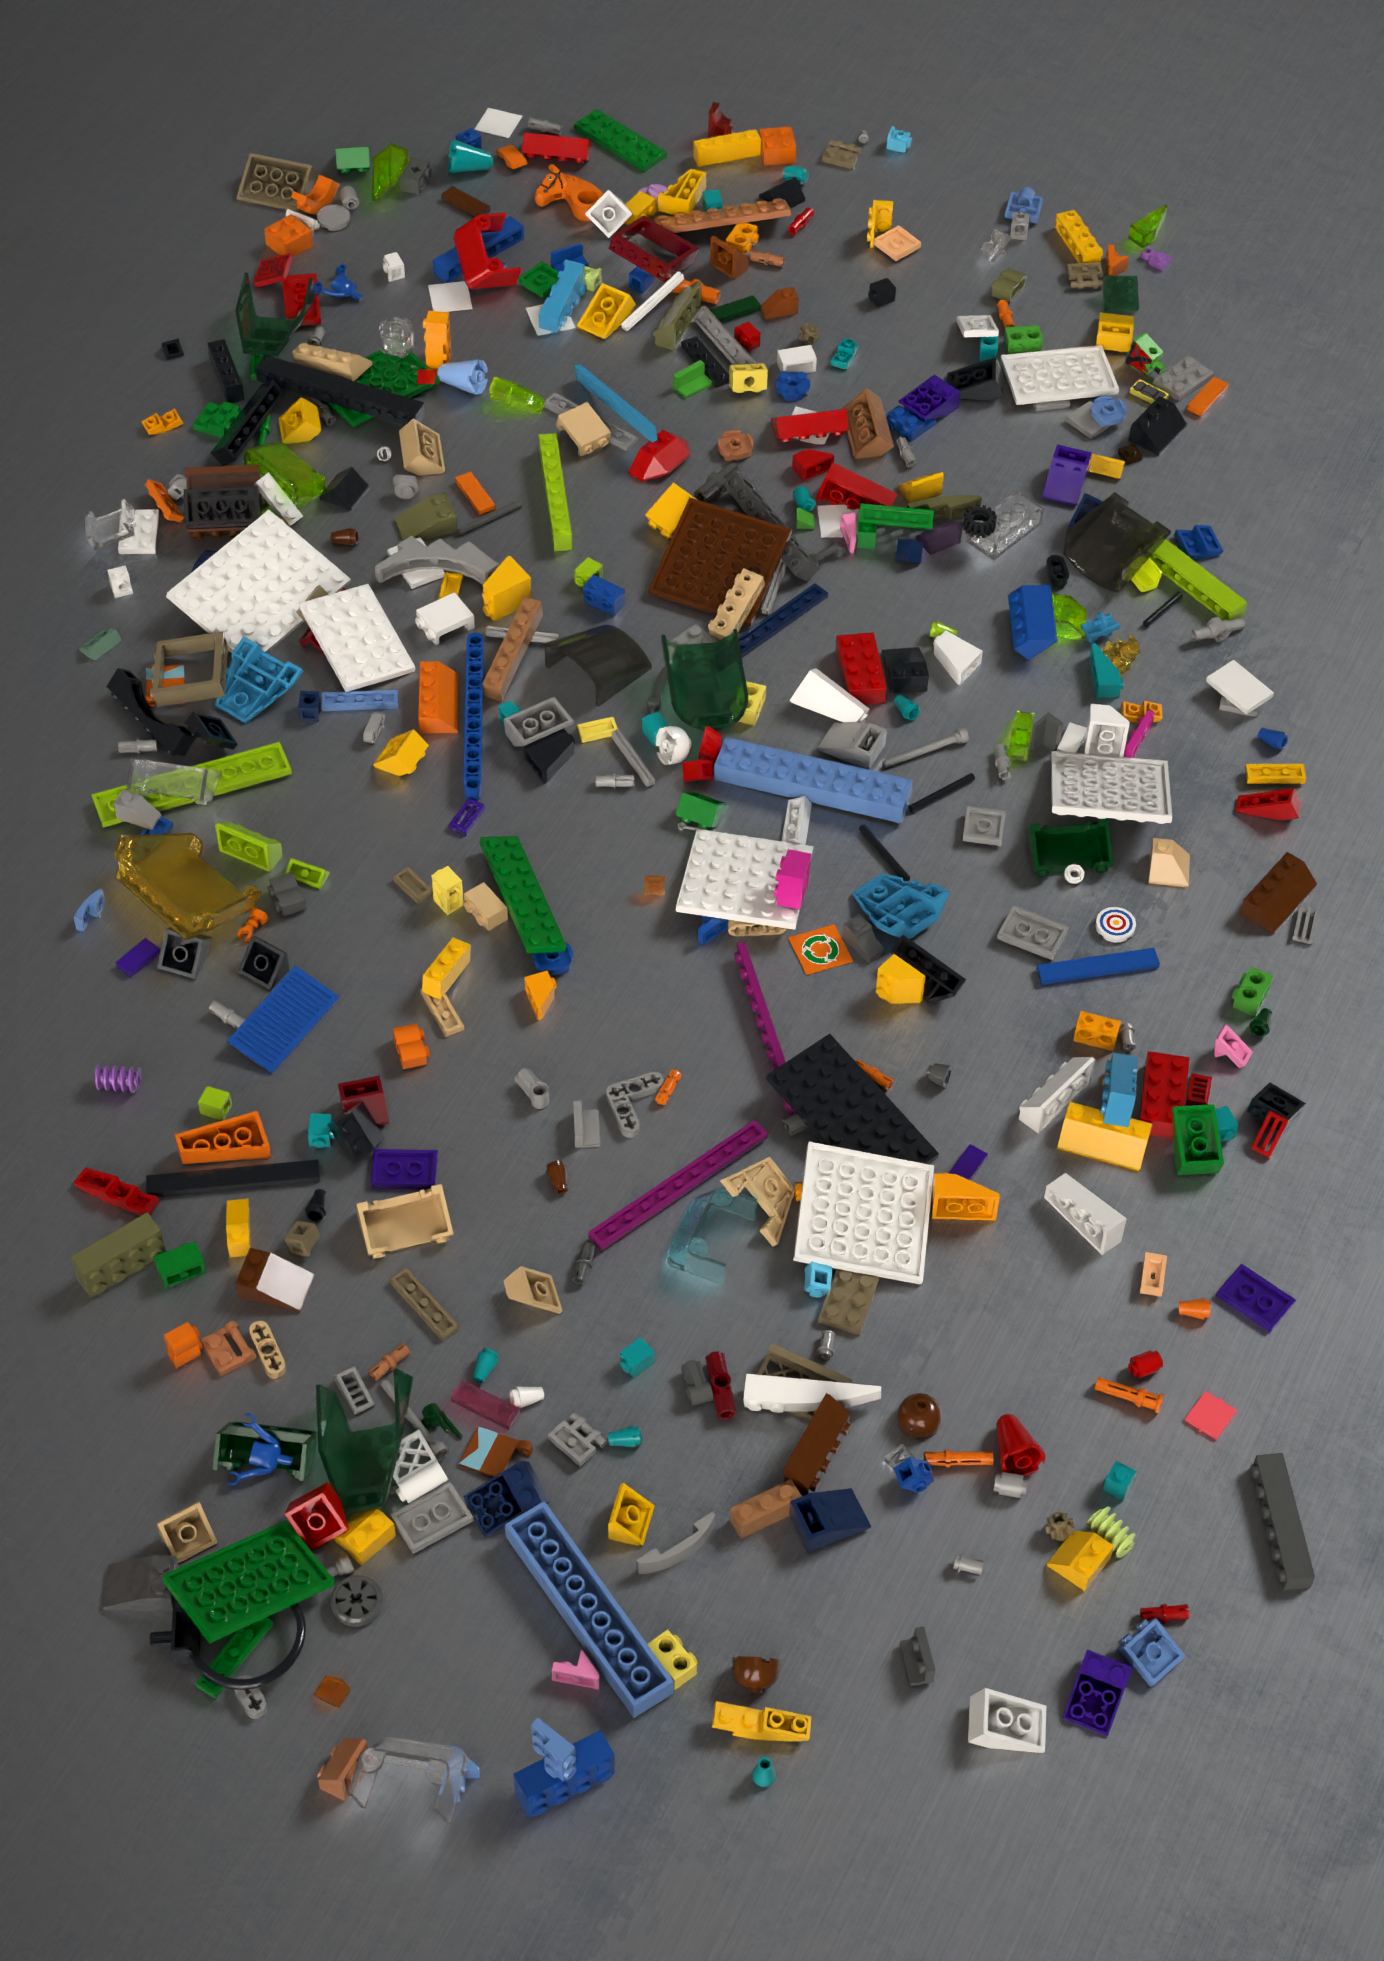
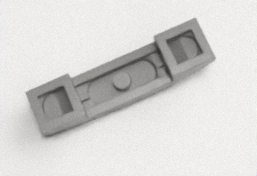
[636,1512,715,1574]

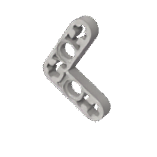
[606,1072,664,1138]

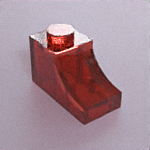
[708,102,734,138]

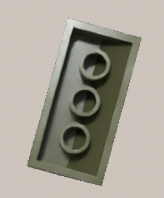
[653,281,702,351]

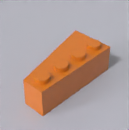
[175,1111,271,1164]

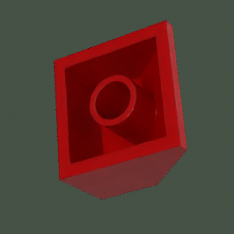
[284,1482,349,1550]

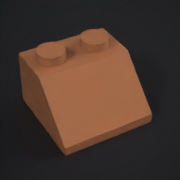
[317,1738,370,1801]

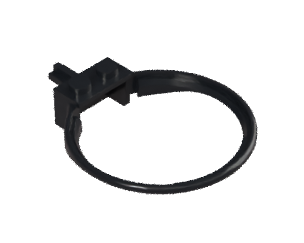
[150,1603,306,1690]

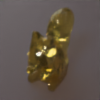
[1102,634,1140,674]

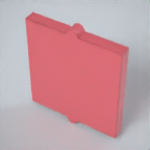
[1185,1391,1237,1440]

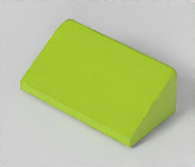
[285,858,330,889]

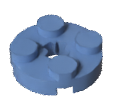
[1091,396,1127,427]

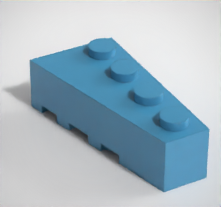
[539,259,586,333]
[1100,1053,1138,1128]

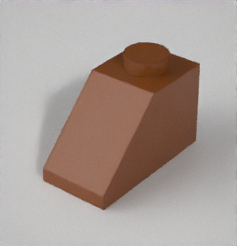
[761,287,799,319]

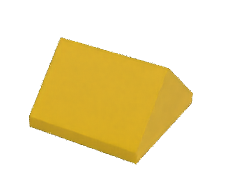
[897,472,944,503]
[608,1483,655,1546]

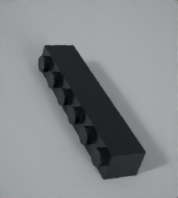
[211,379,285,466]

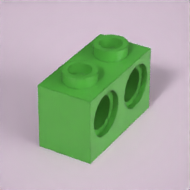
[1004,325,1043,355]
[1232,967,1273,1017]

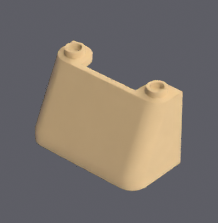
[355,1184,454,1259]

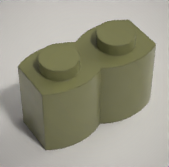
[991,268,1027,303]

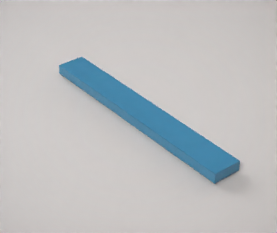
[574,364,657,442]

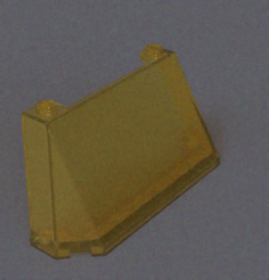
[114,833,262,940]

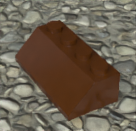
[1240,852,1317,934]
[784,1393,852,1496]

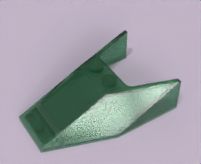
[235,273,316,356]
[316,1368,413,1515]

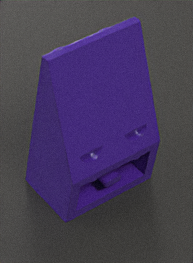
[899,375,960,420]
[1042,444,1092,506]
[1063,1649,1133,1736]

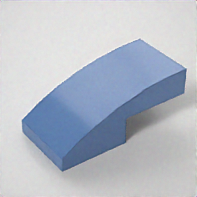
[74,889,106,931]

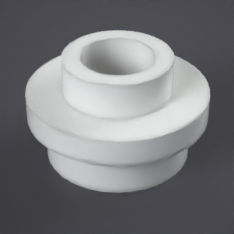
[1064,864,1084,884]

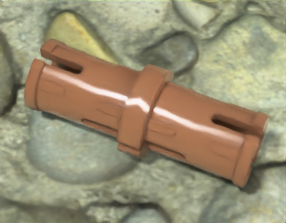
[750,250,785,267]
[368,1342,411,1382]

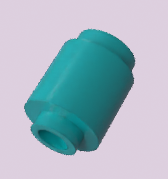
[783,165,809,185]
[793,486,816,512]

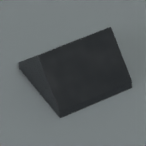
[759,177,805,209]
[319,467,369,510]
[238,935,290,990]

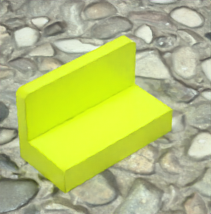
[1122,549,1162,592]

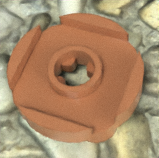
[718,430,754,461]

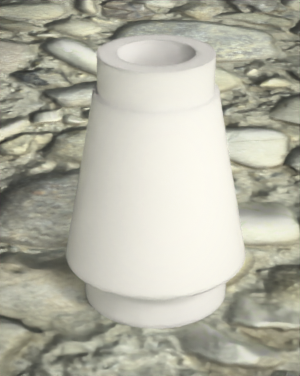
[509,1387,544,1409]

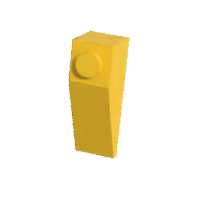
[226,1198,251,1257]

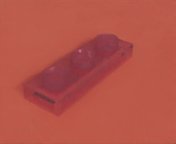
[451,1380,521,1430]

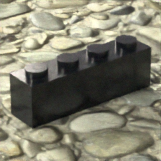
[207,339,244,403]

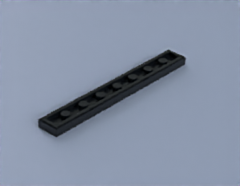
[146,1160,320,1197]

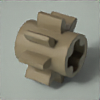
[798,323,820,345]
[1045,1512,1074,1541]

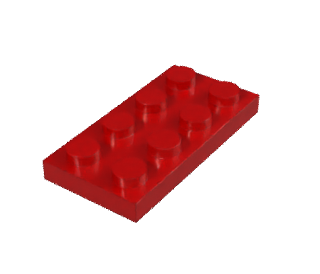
[282,273,321,327]

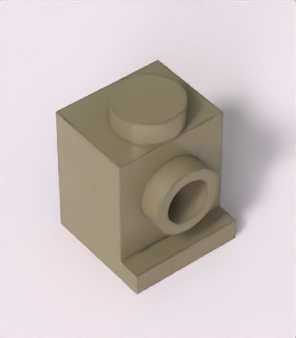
[284,1221,320,1257]

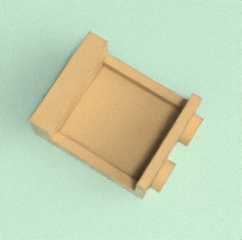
[556,402,611,456]

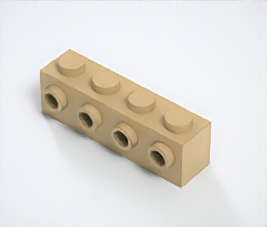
[708,568,765,645]

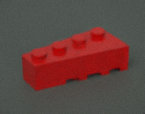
[816,463,898,510]

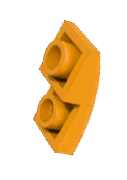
[142,408,184,435]
[1121,701,1162,722]

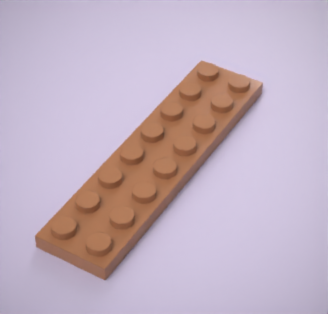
[654,198,791,233]

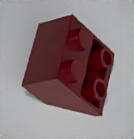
[338,1076,389,1126]

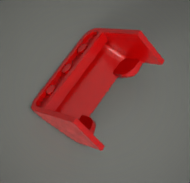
[453,213,521,289]

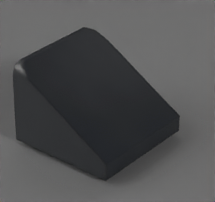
[161,338,184,360]

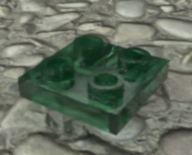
[1102,276,1139,311]

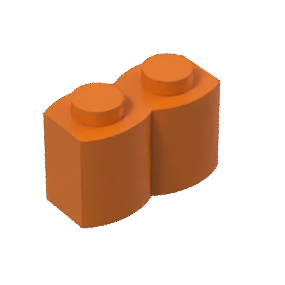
[392,1023,430,1070]
[163,1322,203,1368]

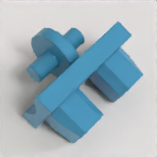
[1081,612,1120,643]

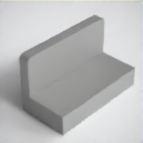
[573,1100,600,1148]

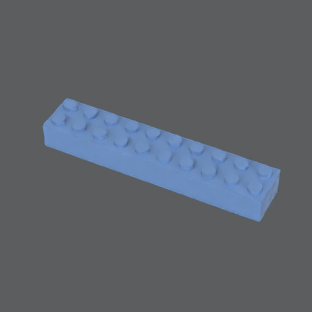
[714,737,913,824]
[505,1501,674,1718]

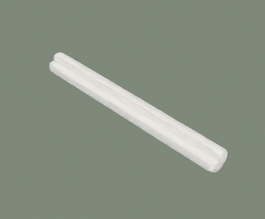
[621,272,684,331]

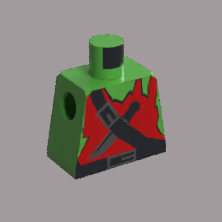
[1125,332,1166,376]

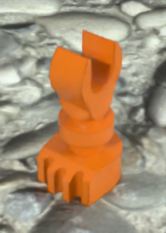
[238,908,269,943]

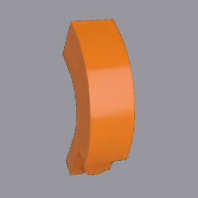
[291,174,340,215]

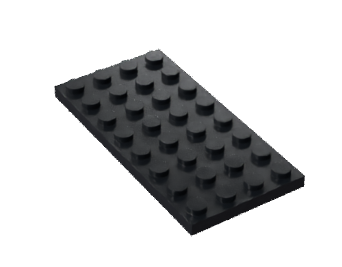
[766,1034,939,1164]

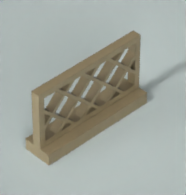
[757,1343,853,1422]

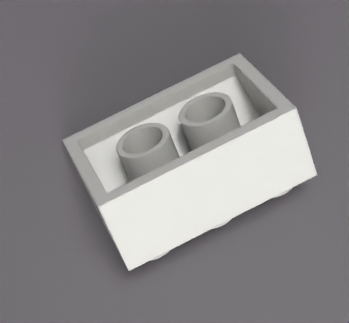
[1084,704,1129,757]

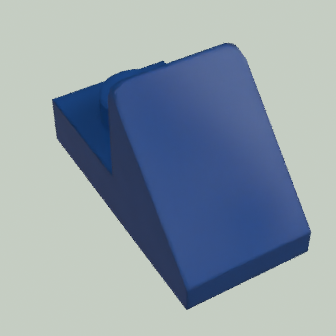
[698,916,729,945]

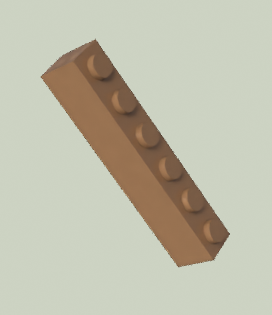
[483,597,543,702]

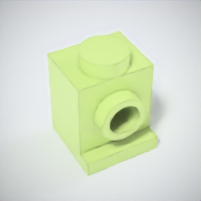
[584,266,602,292]

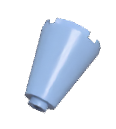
[437,359,488,395]

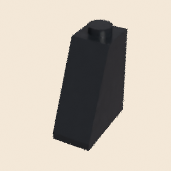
[524,728,575,784]

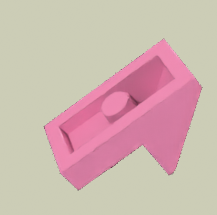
[1214,1024,1253,1068]
[552,1650,600,1689]

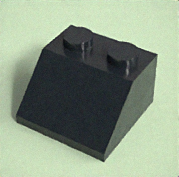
[157,927,212,979]
[327,1102,384,1160]

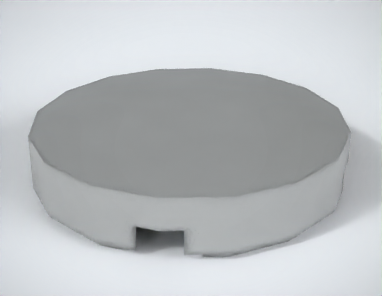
[317,205,351,231]

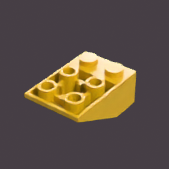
[1096,312,1134,352]

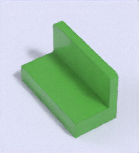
[673,360,712,399]

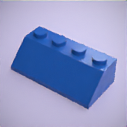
[1008,585,1058,660]

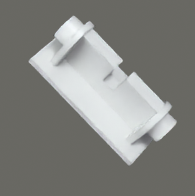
[286,209,320,236]

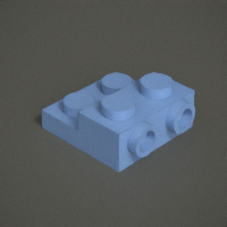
[1116,1618,1185,1687]
[531,1717,576,1781]

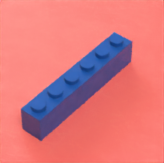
[433,216,524,283]

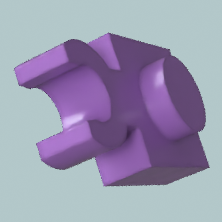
[1141,247,1173,271]

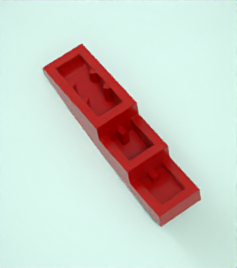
[73,1167,160,1216]

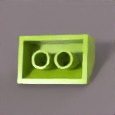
[215,822,283,872]

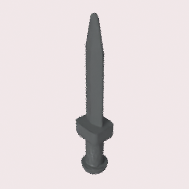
[645,667,667,716]

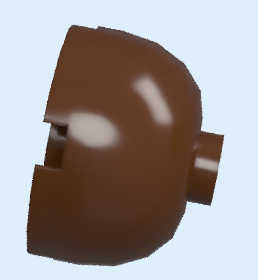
[897,1393,942,1439]
[732,1656,780,1694]

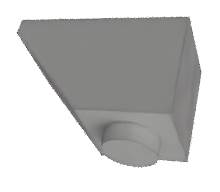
[114,790,161,830]

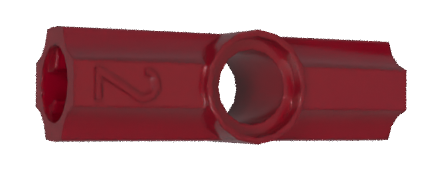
[705,1351,736,1420]

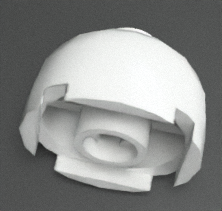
[656,726,691,765]

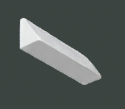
[782,796,812,845]

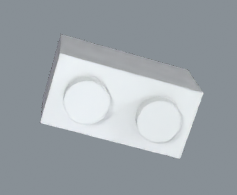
[777,345,817,373]

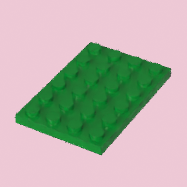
[327,340,440,427]
[162,1520,334,1643]

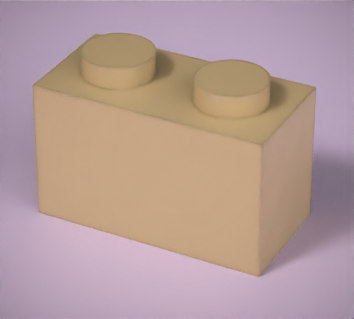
[464,882,508,931]

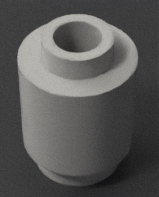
[340,186,359,210]
[993,1472,1027,1498]

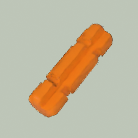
[655,1069,682,1105]

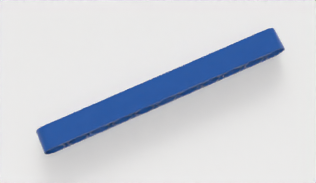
[463,632,484,801]

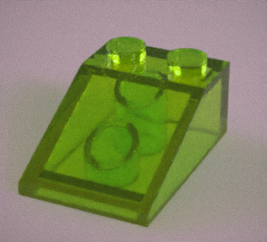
[372,143,409,201]

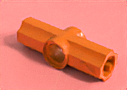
[671,279,721,305]

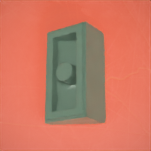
[78,628,122,660]

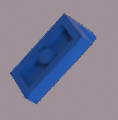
[551,243,589,272]

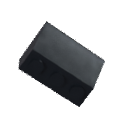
[1129,396,1187,456]

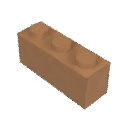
[730,1479,802,1539]

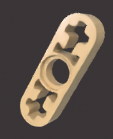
[728,920,787,936]
[249,1321,286,1379]

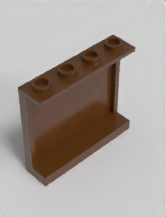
[185,465,262,539]

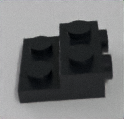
[185,711,238,750]
[1247,1082,1306,1131]

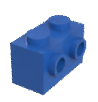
[583,575,625,616]

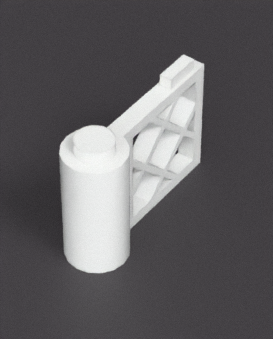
[378,1430,448,1504]

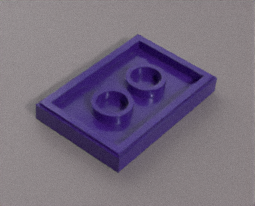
[371,1149,438,1190]
[1216,1263,1296,1333]

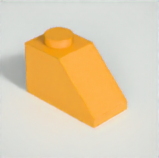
[524,971,557,1020]

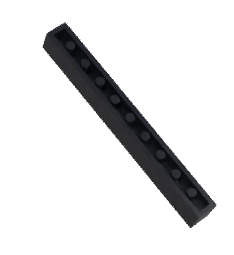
[255,355,425,426]

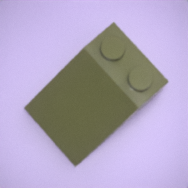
[394,492,458,541]

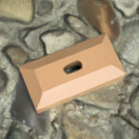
[1140,1252,1167,1297]

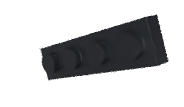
[681,336,729,388]

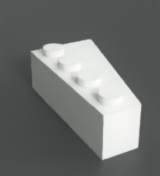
[1044,1173,1127,1255]

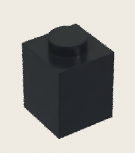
[868,278,896,307]

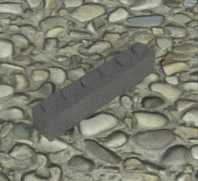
[1251,1453,1315,1590]

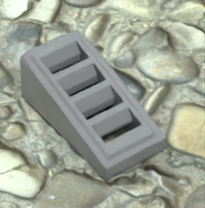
[334,1366,375,1415]

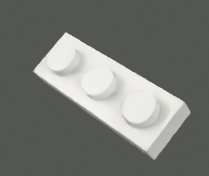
[253,472,303,527]

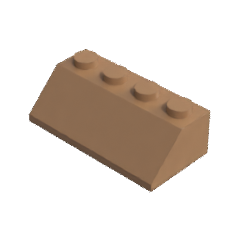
[841,388,894,459]

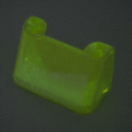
[244,442,326,510]

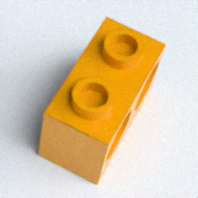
[725,223,759,255]
[1073,1011,1121,1051]

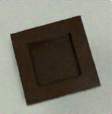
[1118,444,1142,465]

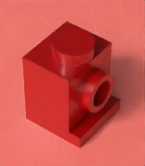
[734,321,761,351]

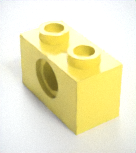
[729,363,768,393]

